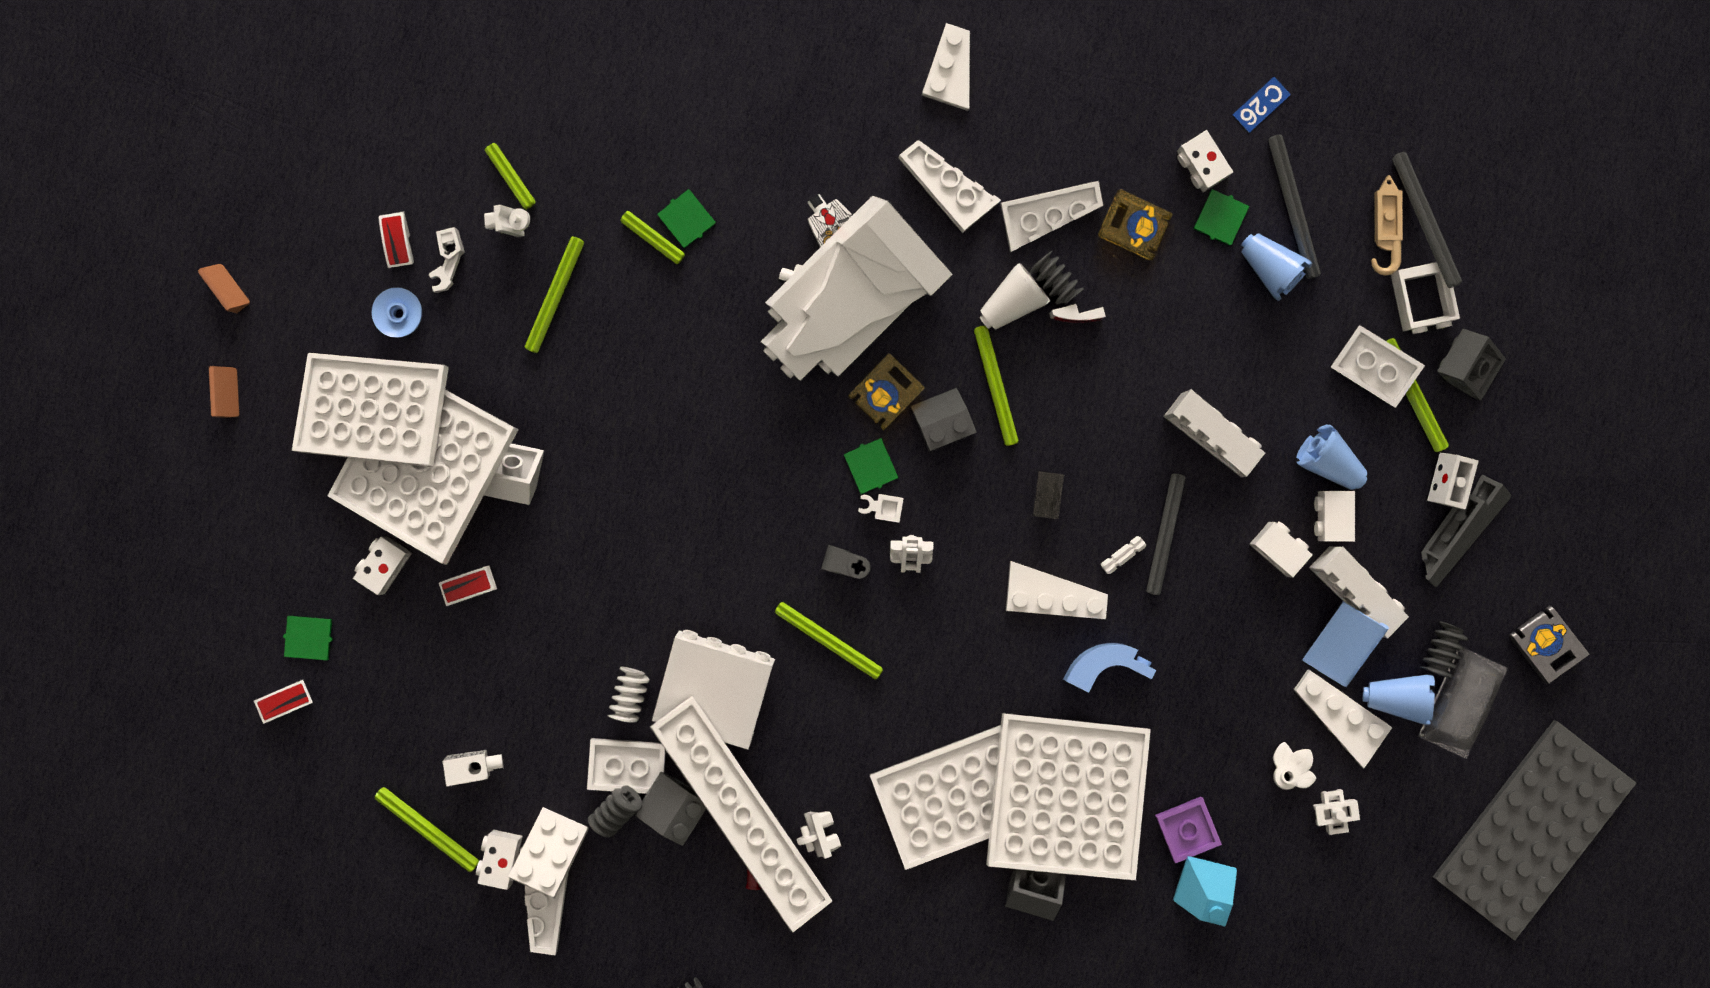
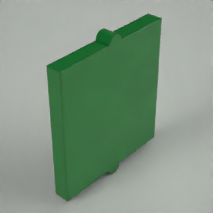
[657,189,716,249]
[1193,189,1249,246]
[844,438,898,494]
[283,616,333,660]

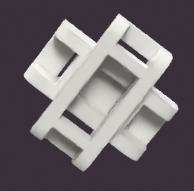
[890,535,933,573]
[1313,789,1360,835]

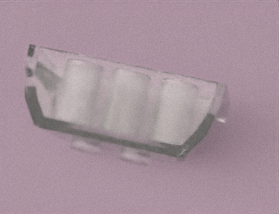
[1418,648,1508,759]

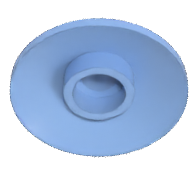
[372,288,422,338]

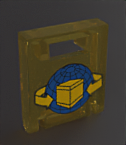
[1098,189,1173,260]
[848,353,925,431]

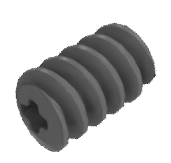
[1030,250,1084,305]
[1421,621,1469,678]
[588,785,642,837]

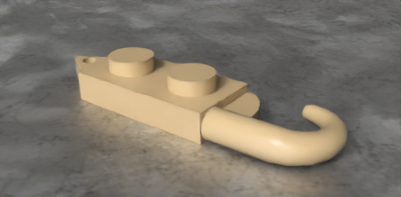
[1371,175,1403,276]

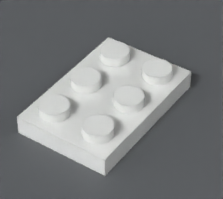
[1331,325,1425,408]
[587,738,666,794]
[508,807,589,898]

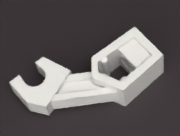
[429,227,465,293]

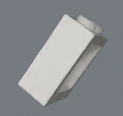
[1391,262,1460,334]

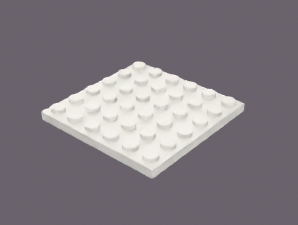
[328,390,518,565]
[986,713,1151,880]

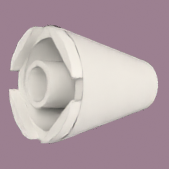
[979,263,1050,330]

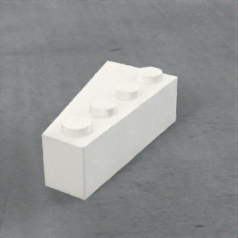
[1164,389,1265,477]
[1309,546,1408,638]

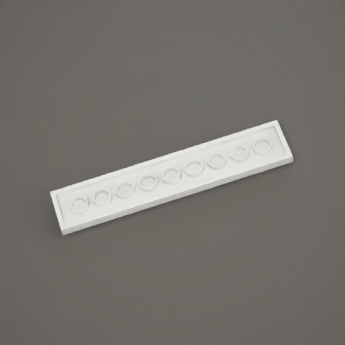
[650,697,832,932]

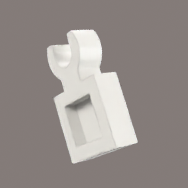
[858,494,903,523]

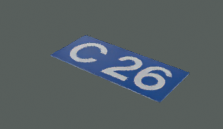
[1233,77,1291,133]

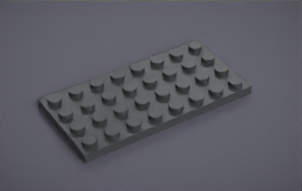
[1433,720,1636,941]

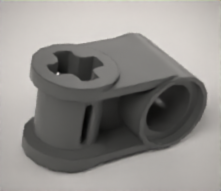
[821,545,871,579]

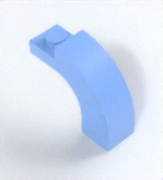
[1064,643,1156,693]

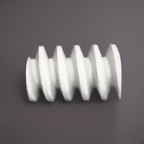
[607,667,650,722]

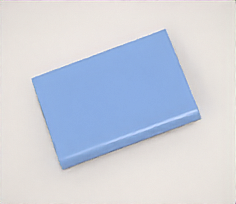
[1302,601,1389,687]

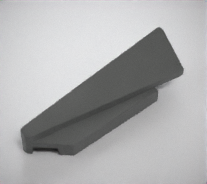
[1421,475,1511,587]

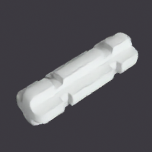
[1101,536,1146,574]

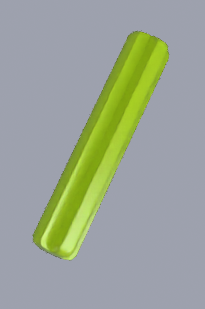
[485,143,536,209]
[620,211,685,264]

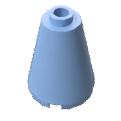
[1241,233,1313,301]
[1296,424,1367,490]
[1363,675,1435,725]

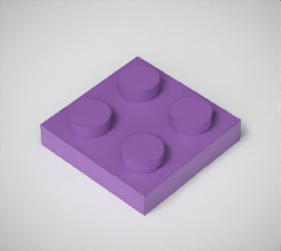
[1155,797,1222,863]

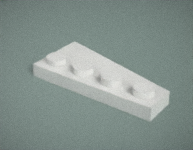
[898,140,1001,233]
[1000,181,1103,252]
[1006,561,1108,619]
[1294,670,1392,768]
[520,847,568,955]

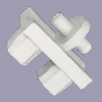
[484,205,530,237]
[797,811,841,859]

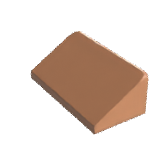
[198,264,250,314]
[209,366,239,418]

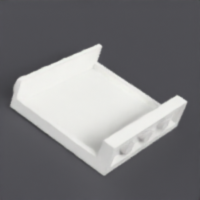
[652,630,775,749]

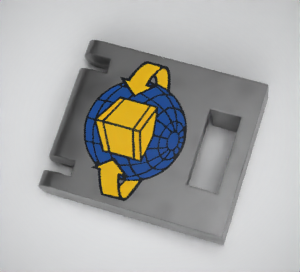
[1509,606,1590,684]

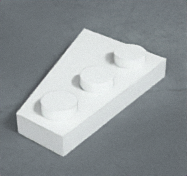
[922,23,970,111]

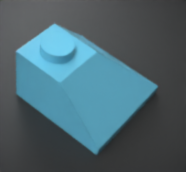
[1173,856,1237,926]

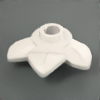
[1273,742,1316,790]

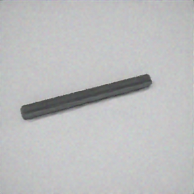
[1268,134,1321,279]
[1393,152,1462,288]

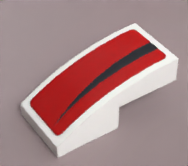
[379,212,414,268]
[1049,304,1106,323]
[439,566,497,606]
[254,680,313,724]

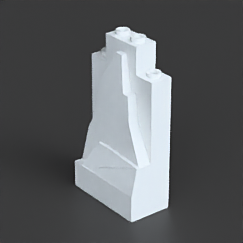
[761,196,952,381]

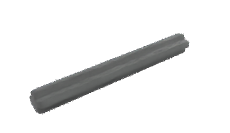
[1146,473,1185,595]

